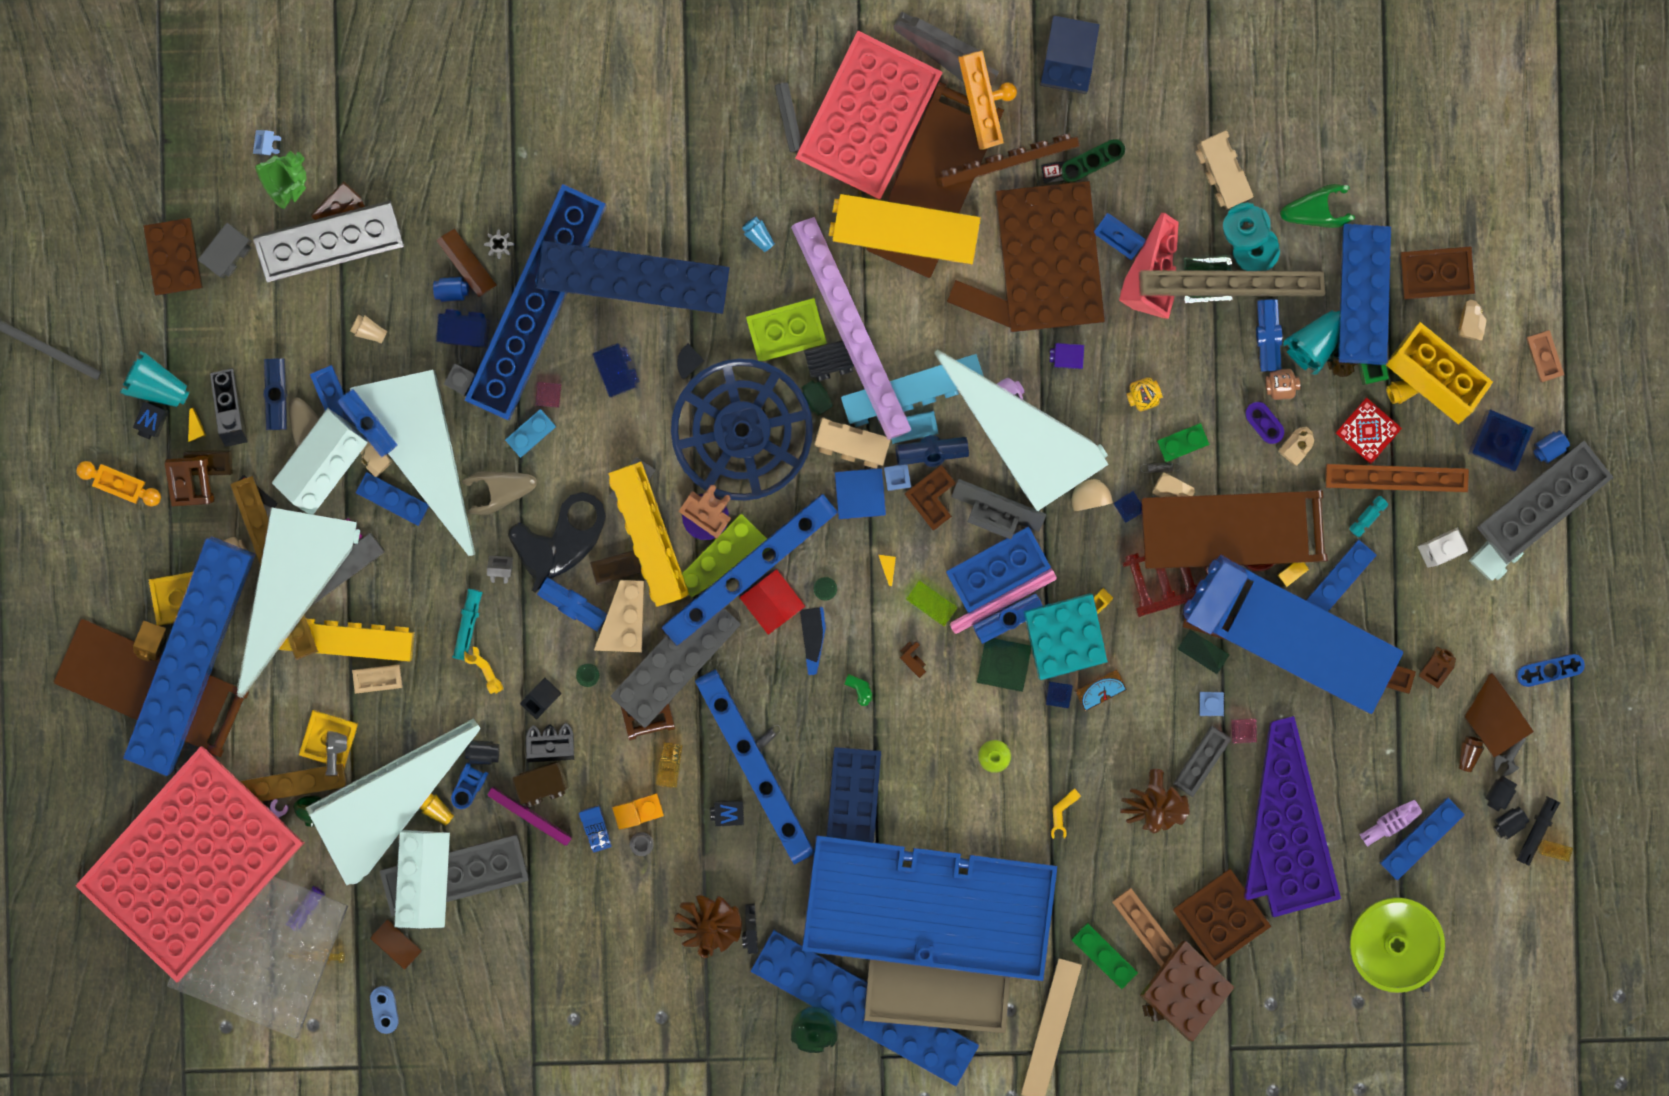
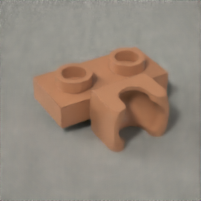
[678,485,731,538]

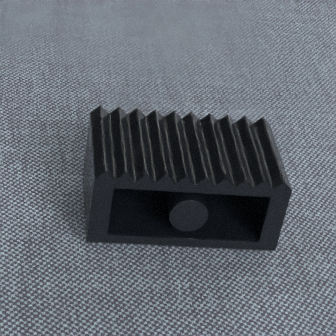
[804,340,855,382]

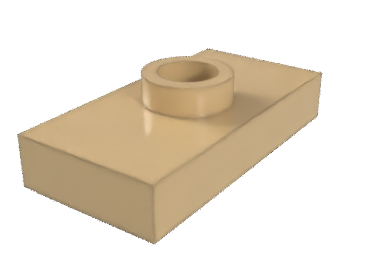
[352,664,403,694]

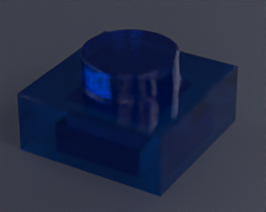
[1113,491,1142,523]
[1045,681,1073,708]

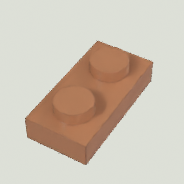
[1526,330,1564,383]

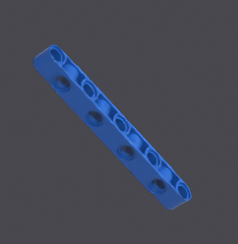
[661,494,838,646]
[695,669,814,865]

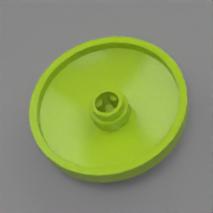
[1349,897,1445,993]

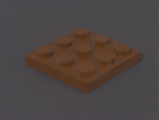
[1172,868,1272,967]
[1140,941,1235,1042]

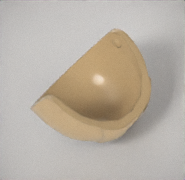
[1072,479,1113,511]

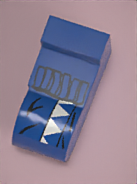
[579,805,612,853]

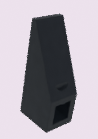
[210,368,248,447]

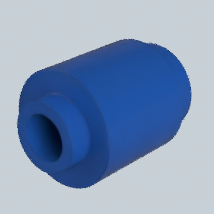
[433,277,469,302]
[1533,430,1570,464]

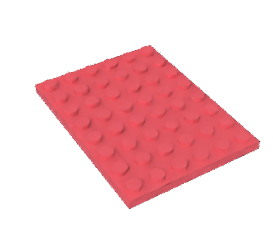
[76,746,304,982]

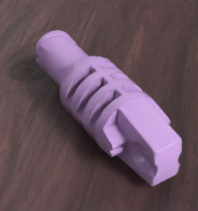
[1359,800,1422,847]

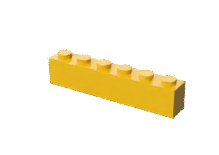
[608,461,689,607]
[278,618,414,661]

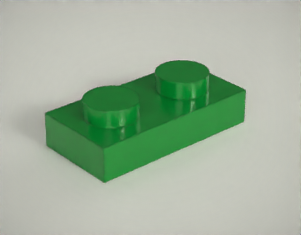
[1157,423,1210,463]

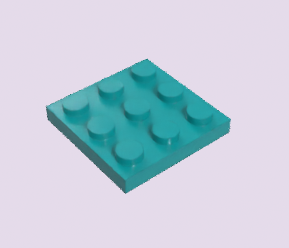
[1023,593,1108,680]

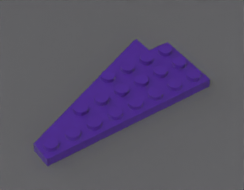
[1244,716,1341,917]

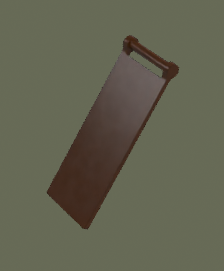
[866,82,1004,278]
[1141,490,1328,569]
[54,619,249,757]

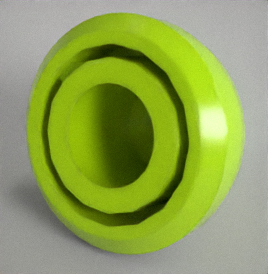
[978,740,1011,773]

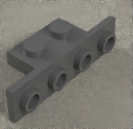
[951,479,1047,539]

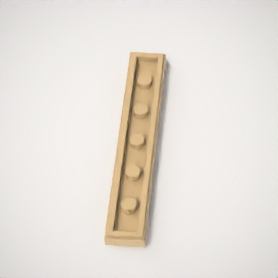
[1021,958,1082,1096]

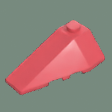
[1119,213,1179,319]

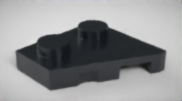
[742,903,758,954]

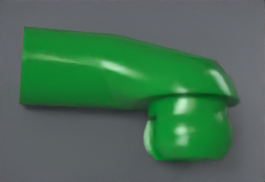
[844,674,873,706]

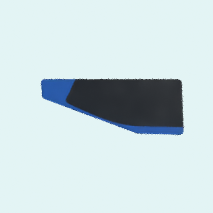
[800,607,826,675]

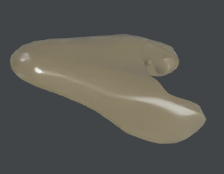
[289,397,320,450]
[462,471,537,515]

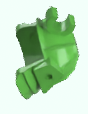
[255,152,306,209]

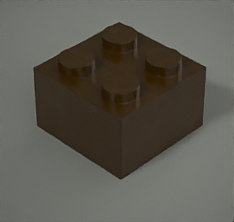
[512,761,569,807]

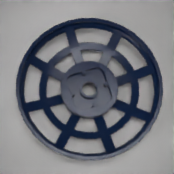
[671,359,813,501]

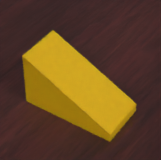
[188,408,206,442]
[878,555,896,586]
[1277,563,1309,587]
[1094,588,1113,614]

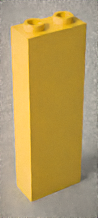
[829,194,981,265]

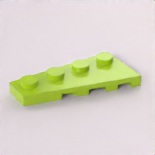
[682,514,771,597]

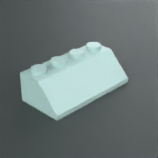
[272,408,368,515]
[395,830,450,928]

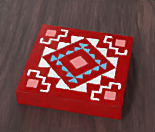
[1335,397,1402,464]

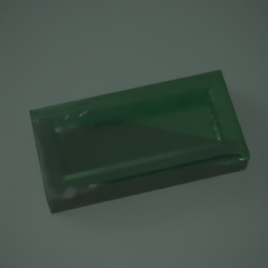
[1177,629,1229,674]

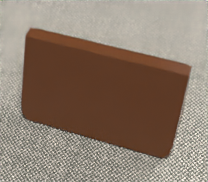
[370,919,422,970]

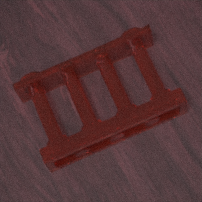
[1121,553,1209,617]

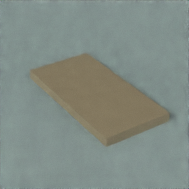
[864,959,1010,1033]

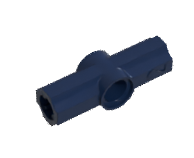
[263,358,288,430]
[895,435,969,467]

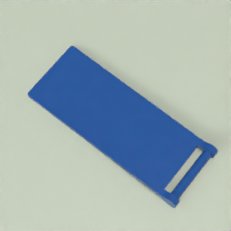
[1212,569,1403,714]

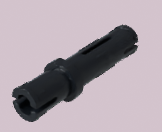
[1516,796,1561,866]

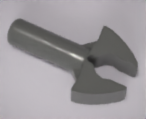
[1494,738,1526,777]

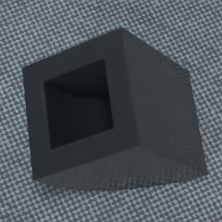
[677,343,705,380]
[520,678,562,720]

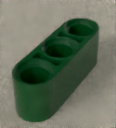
[1060,139,1125,183]

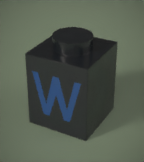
[133,402,169,439]
[710,800,744,826]

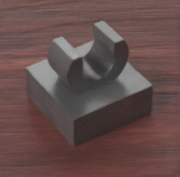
[487,556,513,584]

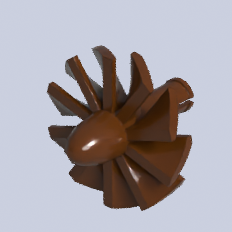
[1120,769,1189,834]
[673,895,742,958]

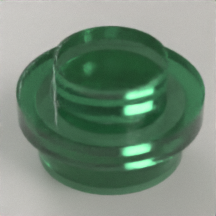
[814,577,837,601]
[576,663,600,687]

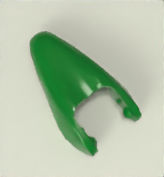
[1280,184,1355,228]

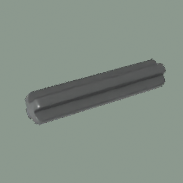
[775,83,802,152]

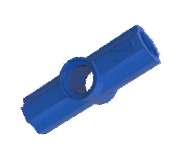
[1256,299,1282,372]
[337,389,398,458]
[537,577,607,632]
[972,593,1043,644]

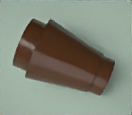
[1458,736,1484,772]

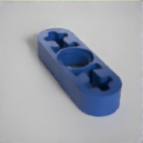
[1516,654,1585,687]

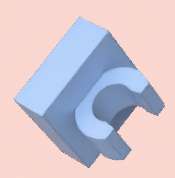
[253,130,281,155]

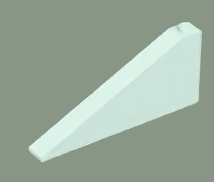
[934,350,1109,511]
[350,370,475,556]
[238,508,360,697]
[306,719,480,885]

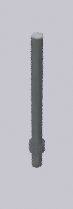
[0,318,102,380]

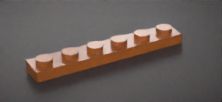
[1325,464,1469,492]

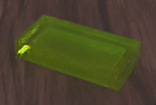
[906,580,958,626]

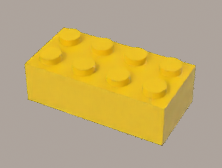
[1386,322,1493,425]

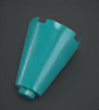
[1283,310,1340,375]
[120,350,189,407]

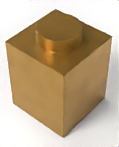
[133,621,167,661]

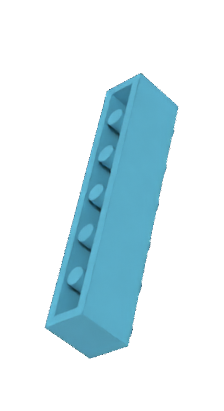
[841,354,984,427]

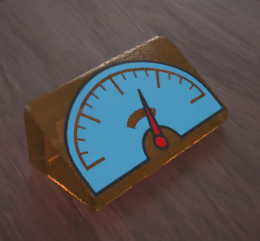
[1074,669,1127,712]

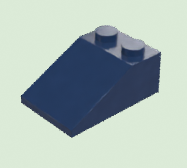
[1040,16,1100,94]

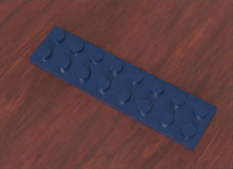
[536,241,730,314]
[827,747,881,843]

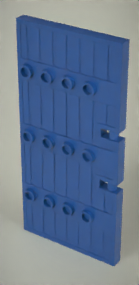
[802,836,1057,981]

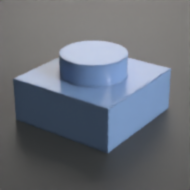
[884,464,911,491]
[1199,692,1224,716]

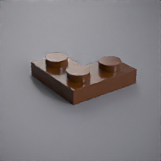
[904,465,956,531]

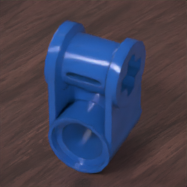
[451,763,489,809]

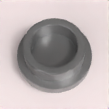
[630,832,654,856]

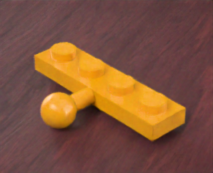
[958,51,1017,149]

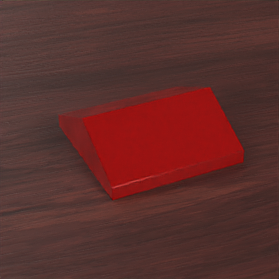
[740,569,805,635]

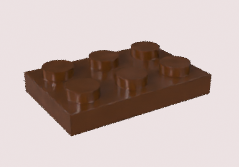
[143,218,203,296]
[1400,246,1475,300]

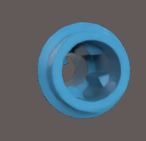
[742,216,775,252]

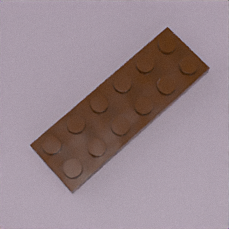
[935,134,1080,187]

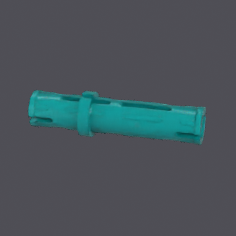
[452,588,483,661]

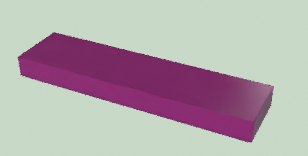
[487,786,573,846]

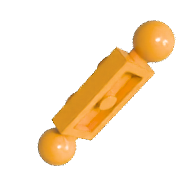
[76,461,161,507]

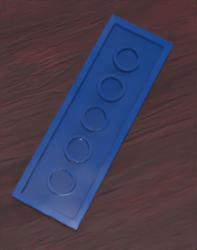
[1338,224,1391,365]

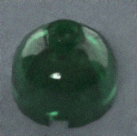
[791,1007,837,1053]

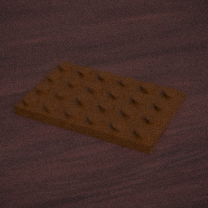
[995,181,1105,333]

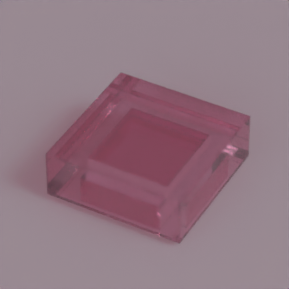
[536,382,562,408]
[1231,718,1257,743]

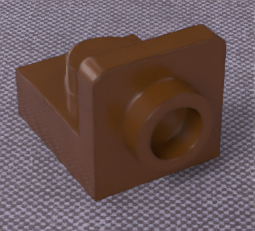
[899,641,926,678]
[1419,646,1456,689]

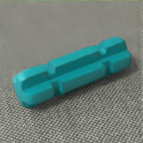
[1349,496,1388,537]

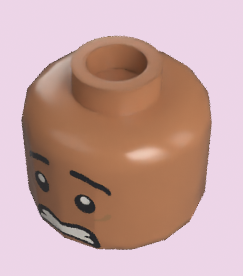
[1265,369,1300,400]

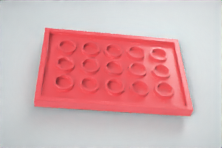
[795,31,943,200]

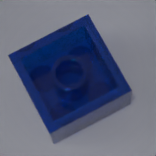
[436,309,490,348]
[592,343,640,399]
[1468,409,1534,472]

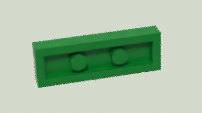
[1071,923,1138,989]

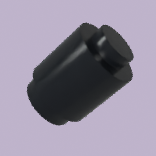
[465,740,500,765]
[1485,775,1517,812]
[1493,806,1529,840]

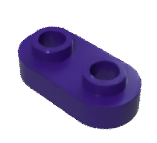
[1245,402,1284,444]

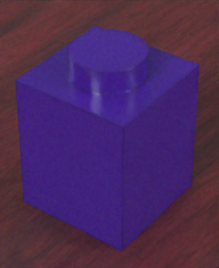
[1049,343,1084,369]

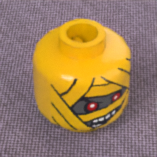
[1126,377,1163,412]

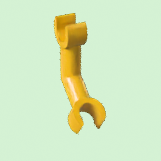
[464,647,503,694]
[1051,789,1081,839]

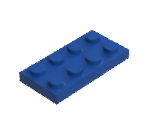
[946,526,1051,613]

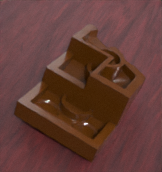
[1464,673,1534,758]

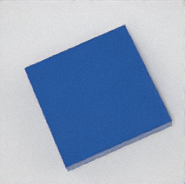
[835,468,886,519]

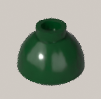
[293,796,322,827]

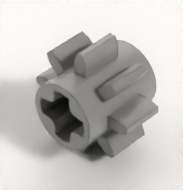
[484,229,514,259]

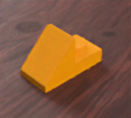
[612,793,664,830]

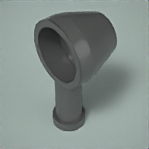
[326,731,347,776]

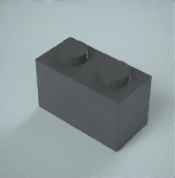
[198,223,253,279]

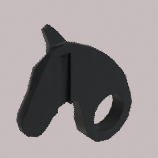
[508,492,606,593]

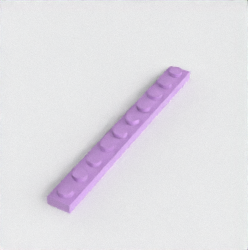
[791,217,911,440]

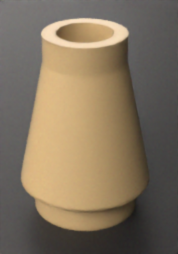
[350,315,387,343]

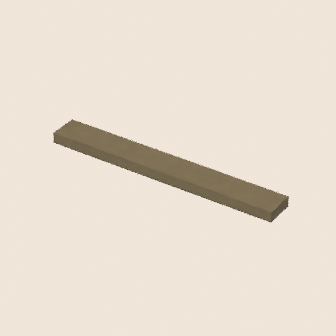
[1139,270,1325,296]

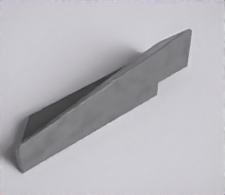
[893,12,999,86]

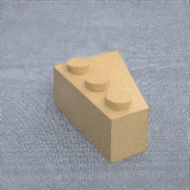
[1195,130,1254,210]
[815,418,890,469]
[594,580,645,652]

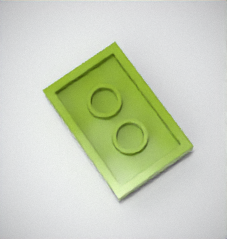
[746,298,827,362]

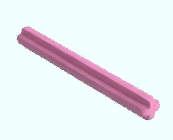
[950,569,1057,634]

